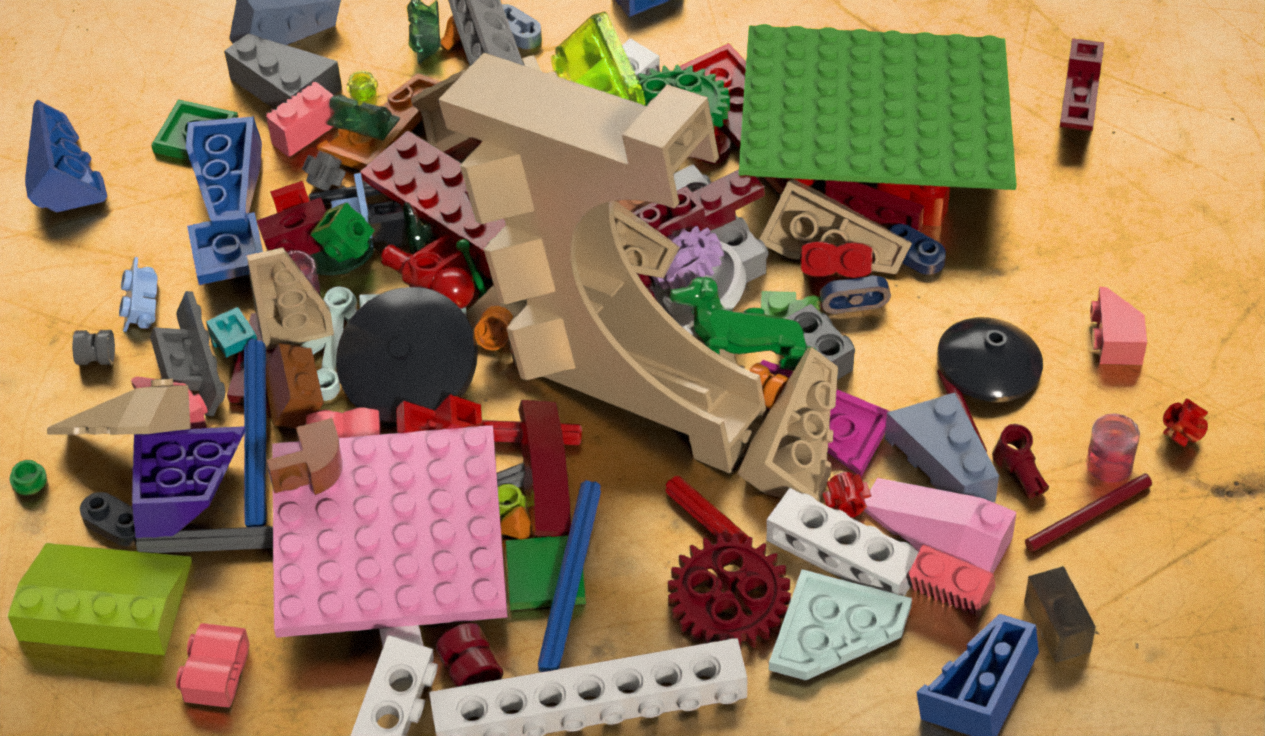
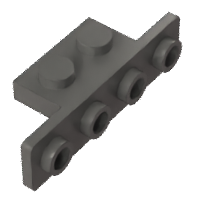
[150,291,225,416]

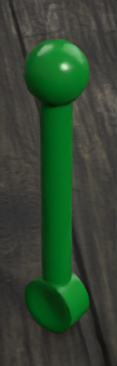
[456,239,487,300]

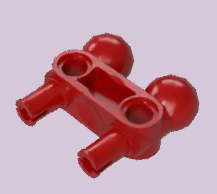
[381,223,492,309]

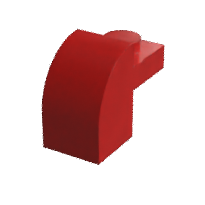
[396,395,483,433]

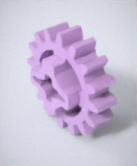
[652,226,724,291]

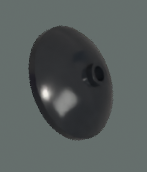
[936,317,1043,402]

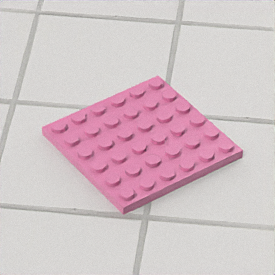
[272,425,507,638]

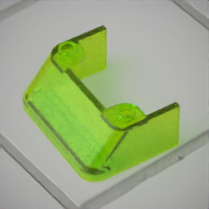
[551,11,645,105]

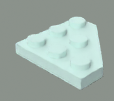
[769,569,912,680]

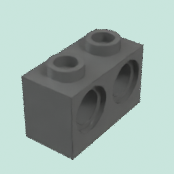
[787,304,855,380]

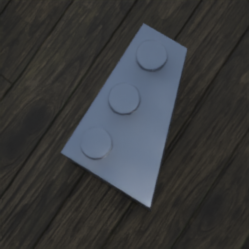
[229,0,341,45]
[885,393,999,503]

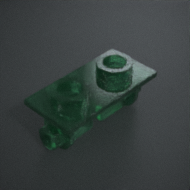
[407,0,441,64]
[327,94,400,141]

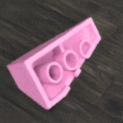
[864,478,1017,573]

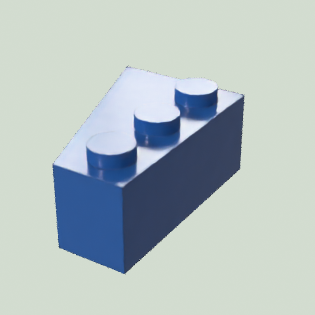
[916,613,1039,736]

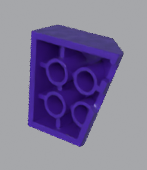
[132,426,245,538]

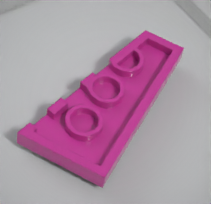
[760,359,890,477]

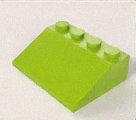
[8,543,192,655]

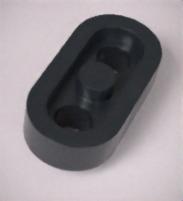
[80,492,136,547]

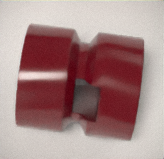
[436,623,504,688]

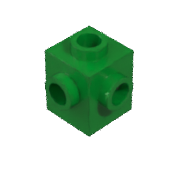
[310,202,375,263]

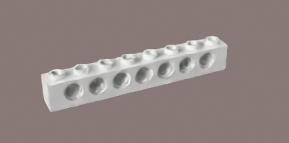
[429,638,747,736]

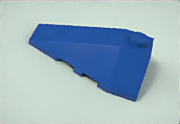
[25,99,107,212]
[186,116,262,226]

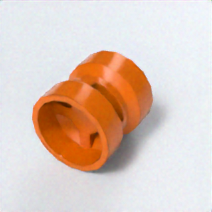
[474,305,514,350]
[749,363,789,409]

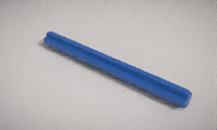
[244,339,267,527]
[538,480,601,673]

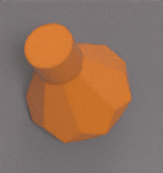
[438,15,462,51]
[500,506,531,539]

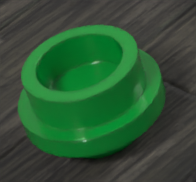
[9,460,47,495]

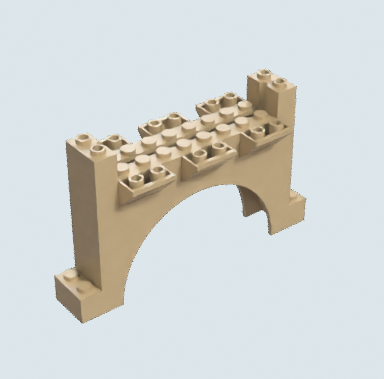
[438,53,767,473]

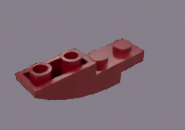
[632,169,765,239]

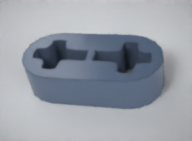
[502,4,542,49]

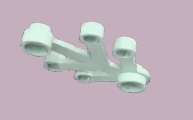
[298,287,357,401]

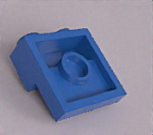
[187,212,263,285]

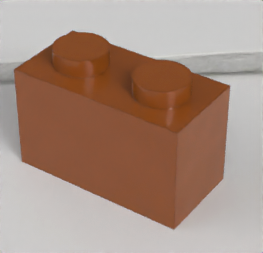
[266,343,324,428]

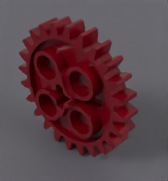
[668,533,791,650]

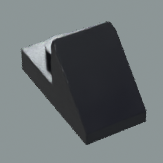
[367,200,408,250]

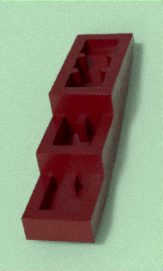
[518,400,571,537]

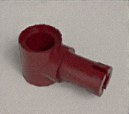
[992,423,1049,499]

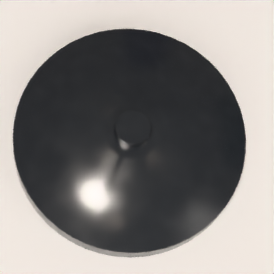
[336,287,478,426]

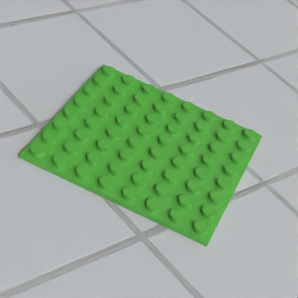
[739,24,1017,190]

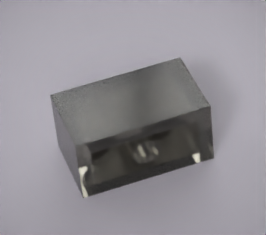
[1024,566,1096,663]

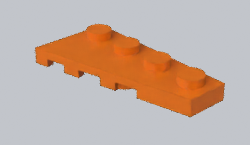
[317,73,441,171]

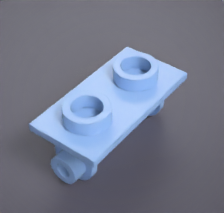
[119,257,158,332]

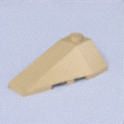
[760,179,912,274]
[614,201,680,278]
[247,248,334,350]
[738,347,838,502]
[47,379,190,435]

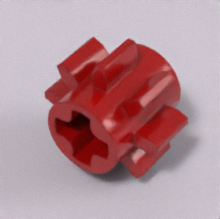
[1163,398,1208,447]
[822,472,872,518]

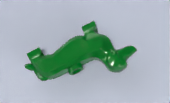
[669,277,816,370]

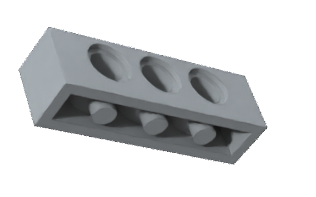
[448,0,524,66]
[673,164,768,283]

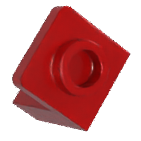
[270,181,309,213]

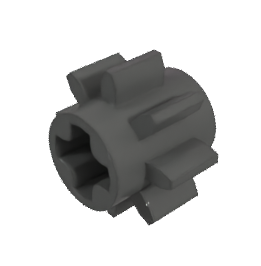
[302,150,346,191]

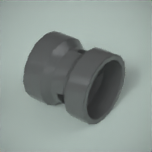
[72,330,115,365]

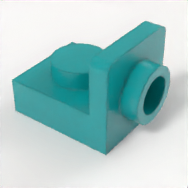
[206,307,257,358]

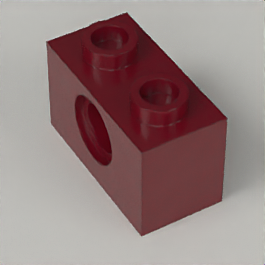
[256,197,326,261]

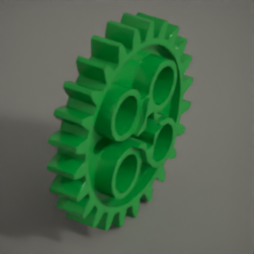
[622,64,730,129]

